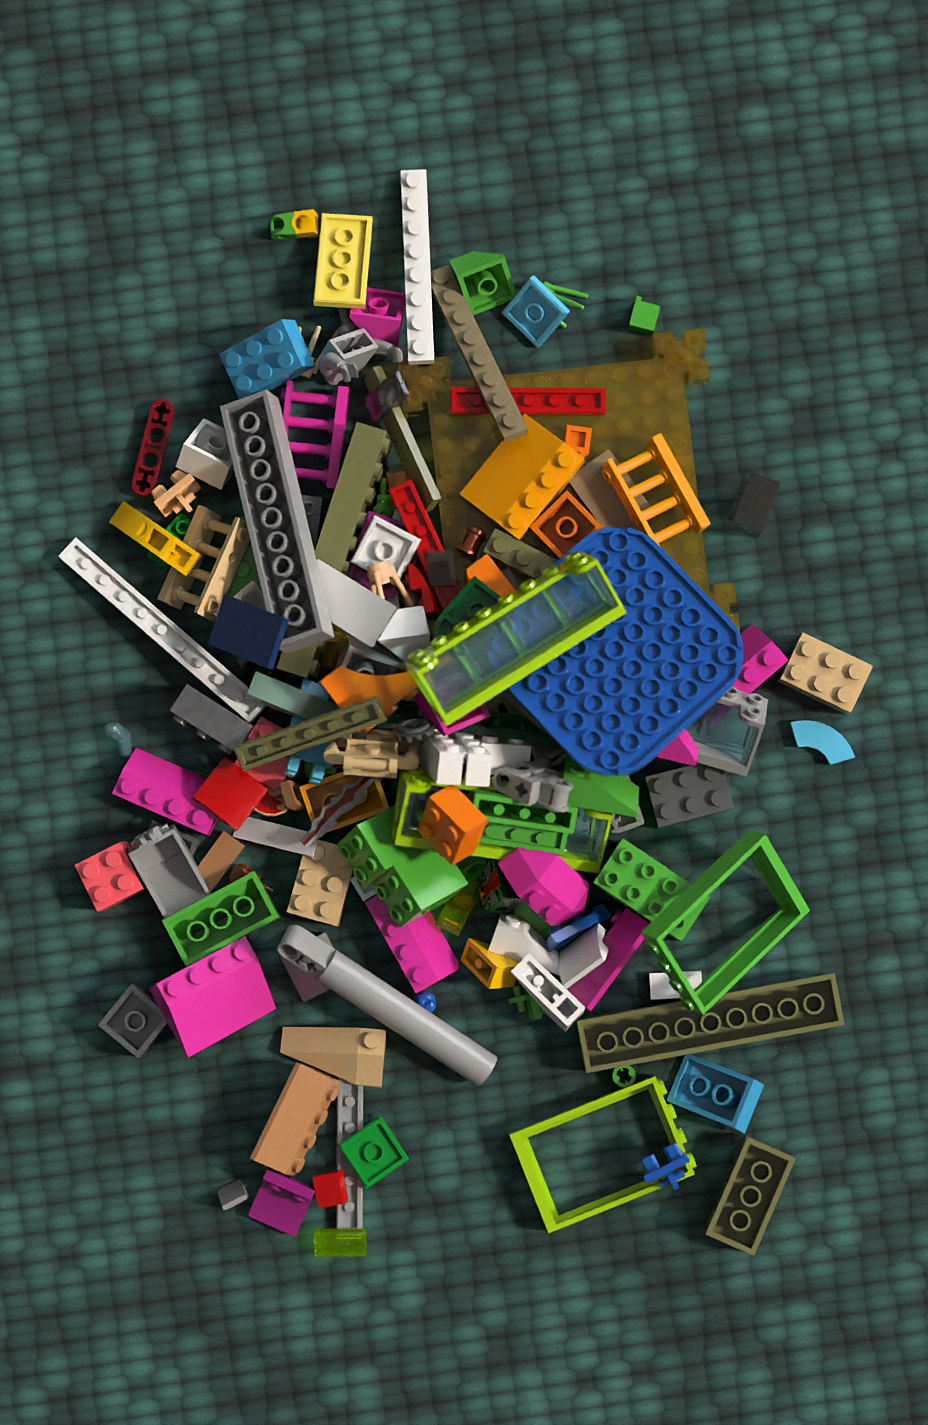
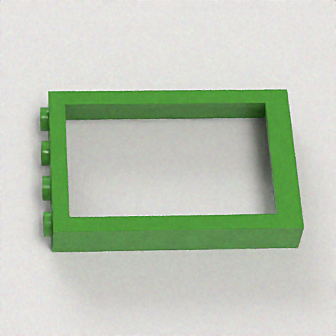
[641,829,810,1015]

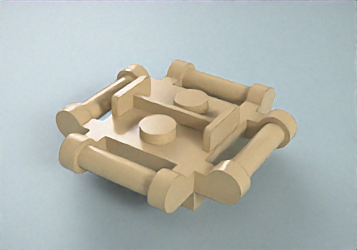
[324,728,421,778]

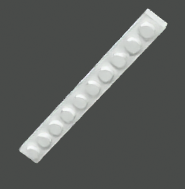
[58,538,267,724]

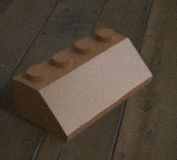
[250,1062,341,1176]

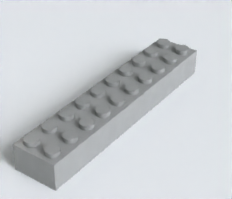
[220,390,335,654]

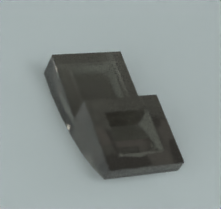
[364,371,410,423]

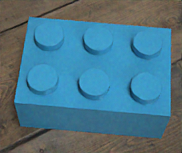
[219,319,315,399]

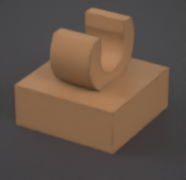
[273,780,306,811]

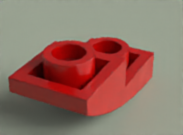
[405,564,441,618]

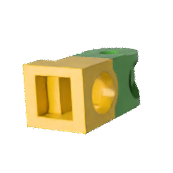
[270,209,320,240]

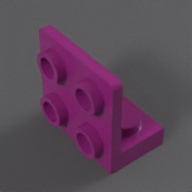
[248,1167,315,1236]

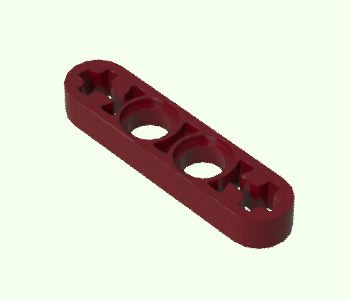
[132,399,175,497]

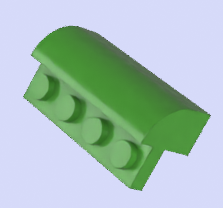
[466,789,578,855]

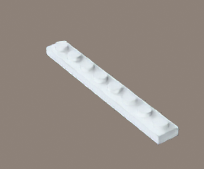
[401,169,434,365]

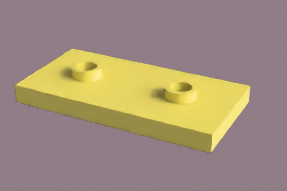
[313,213,373,309]

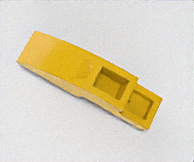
[109,501,202,577]

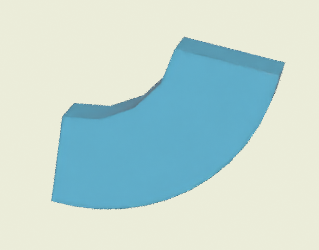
[790,720,855,765]

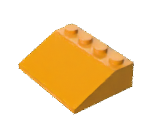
[459,413,585,541]

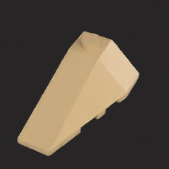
[280,1027,386,1088]

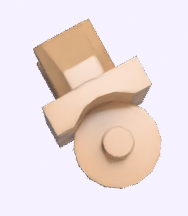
[151,469,201,517]

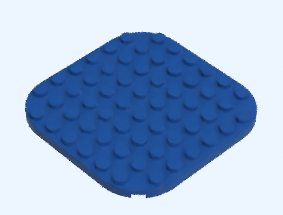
[487,527,743,777]

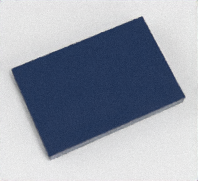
[208,594,289,669]

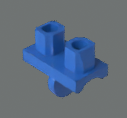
[641,1142,690,1190]

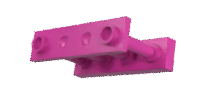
[281,380,350,492]

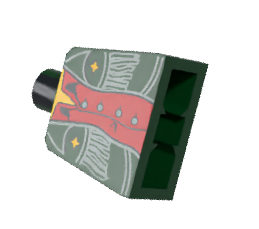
[478,858,524,913]

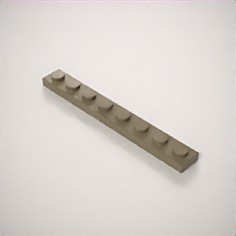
[430,265,528,443]

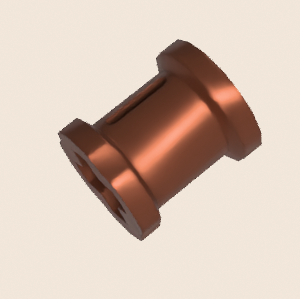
[455,525,487,559]

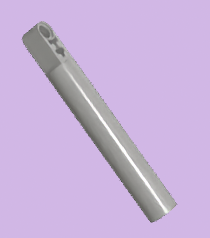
[277,925,497,1086]

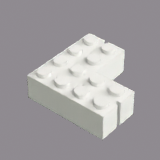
[417,728,531,787]

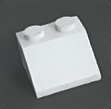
[176,418,234,490]

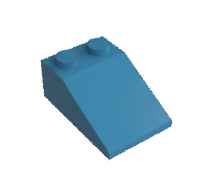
[666,1054,764,1133]

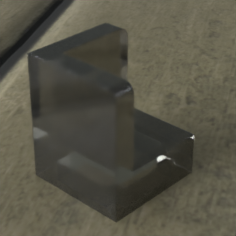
[427,550,456,587]

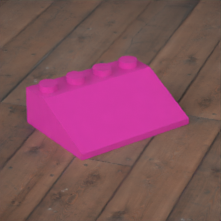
[149,936,276,1058]

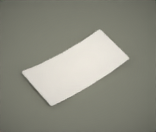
[317,559,396,647]

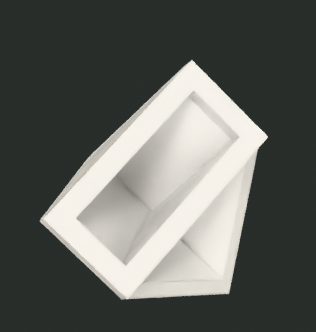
[378,606,430,661]

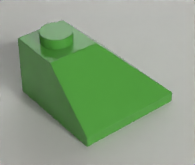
[449,251,516,315]

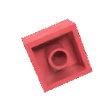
[75,841,148,912]

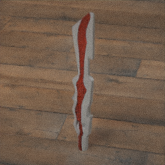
[300,752,407,848]

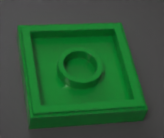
[337,1115,409,1189]

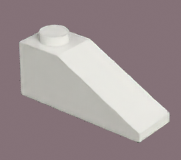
[488,913,560,976]
[511,953,586,1031]

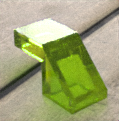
[435,879,480,936]

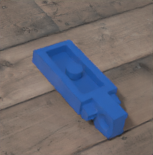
[544,903,612,952]

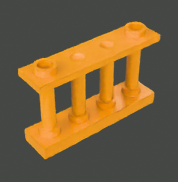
[602,433,711,546]

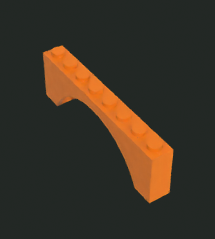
[318,554,516,733]

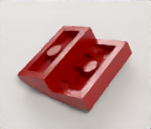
[193,757,269,832]

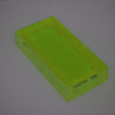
[314,1228,367,1257]

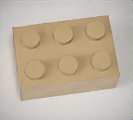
[777,632,873,715]
[287,840,354,927]

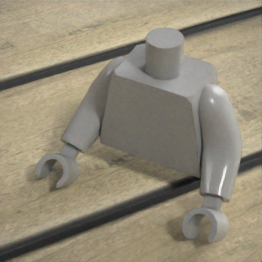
[318,328,408,385]

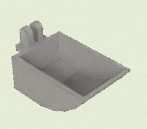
[128,823,211,919]

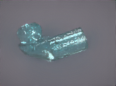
[104,722,132,757]

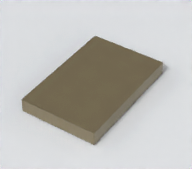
[569,449,651,529]

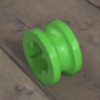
[612,1065,636,1087]

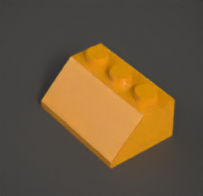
[299,771,389,834]

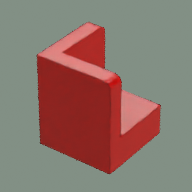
[312,1169,349,1208]

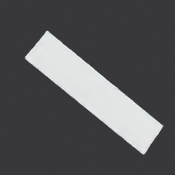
[233,817,318,857]

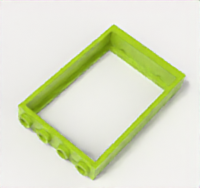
[509,1075,697,1233]

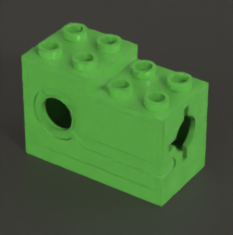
[337,796,468,928]
[591,839,710,941]

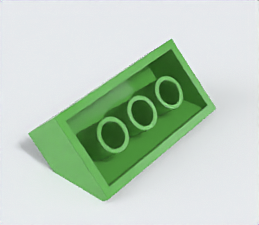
[162,871,281,967]

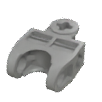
[493,761,573,812]

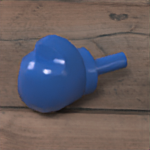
[413,990,436,1012]

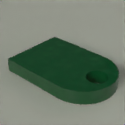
[434,576,515,659]

